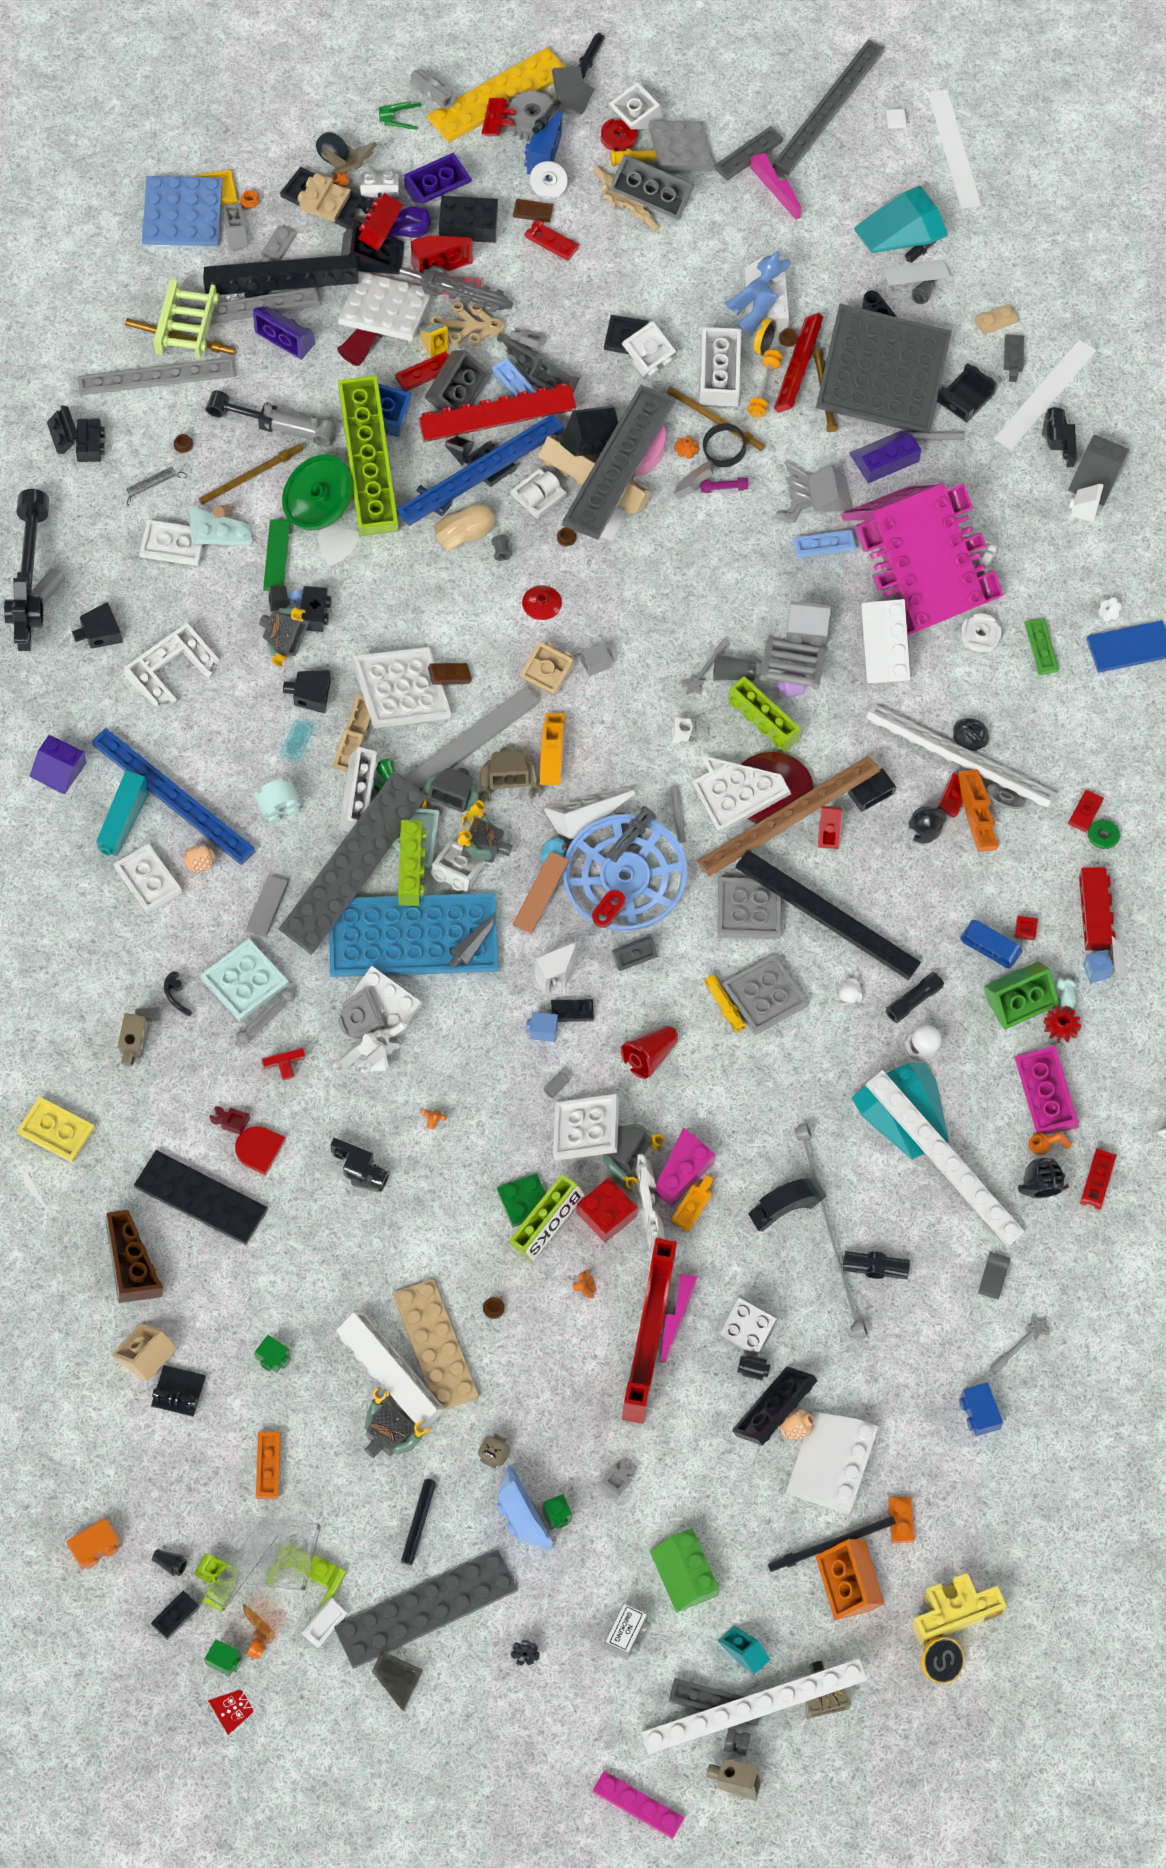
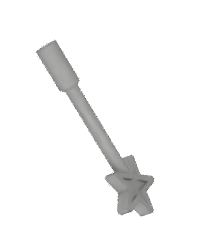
[682,639,729,695]
[990,1316,1050,1374]

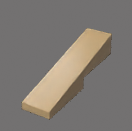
[332,694,371,772]

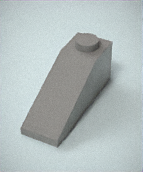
[222,203,248,250]

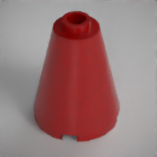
[621,1025,678,1079]

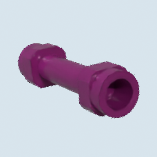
[700,477,748,493]

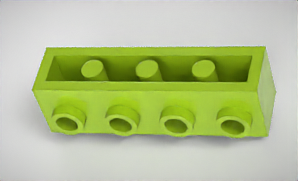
[728,677,801,752]
[398,820,426,906]

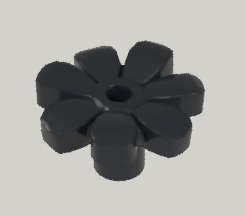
[510,1640,540,1666]

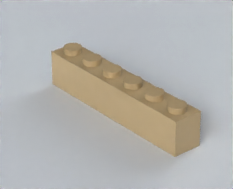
[538,435,653,515]

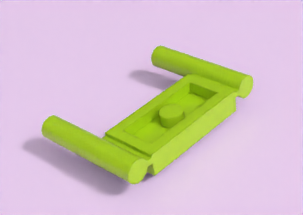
[266,1543,347,1609]

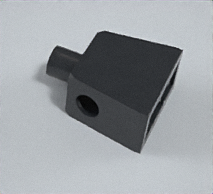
[71,602,123,649]
[283,670,331,713]

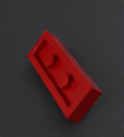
[395,351,449,392]

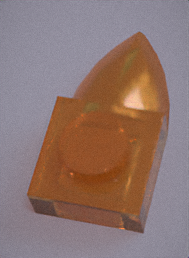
[243,1604,276,1645]

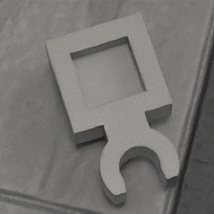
[510,328,547,349]
[599,1458,637,1499]

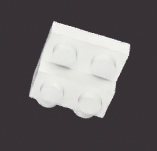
[622,321,676,377]
[430,840,486,892]

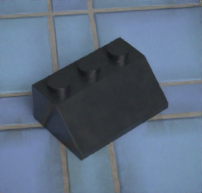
[560,405,618,457]

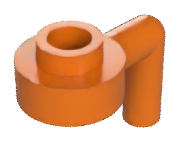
[1028,1132,1072,1156]

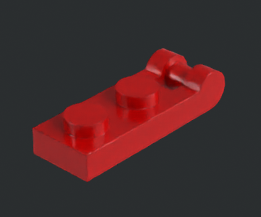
[524,220,579,261]
[1080,1148,1117,1210]

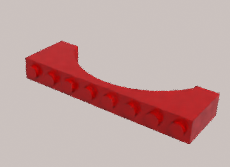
[622,1238,677,1424]

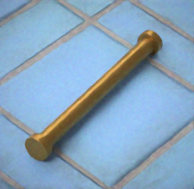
[812,349,838,432]

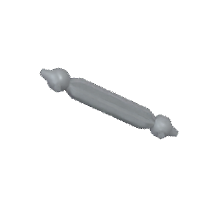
[235,987,296,1046]

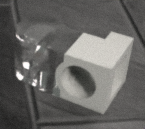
[672,718,710,743]

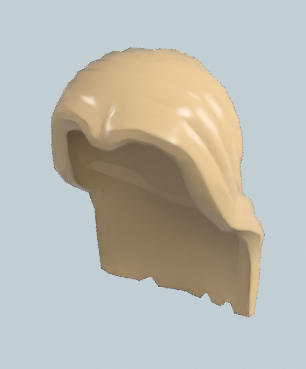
[434,503,495,551]

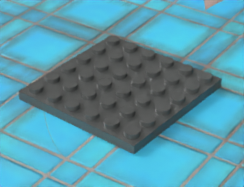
[816,304,952,433]

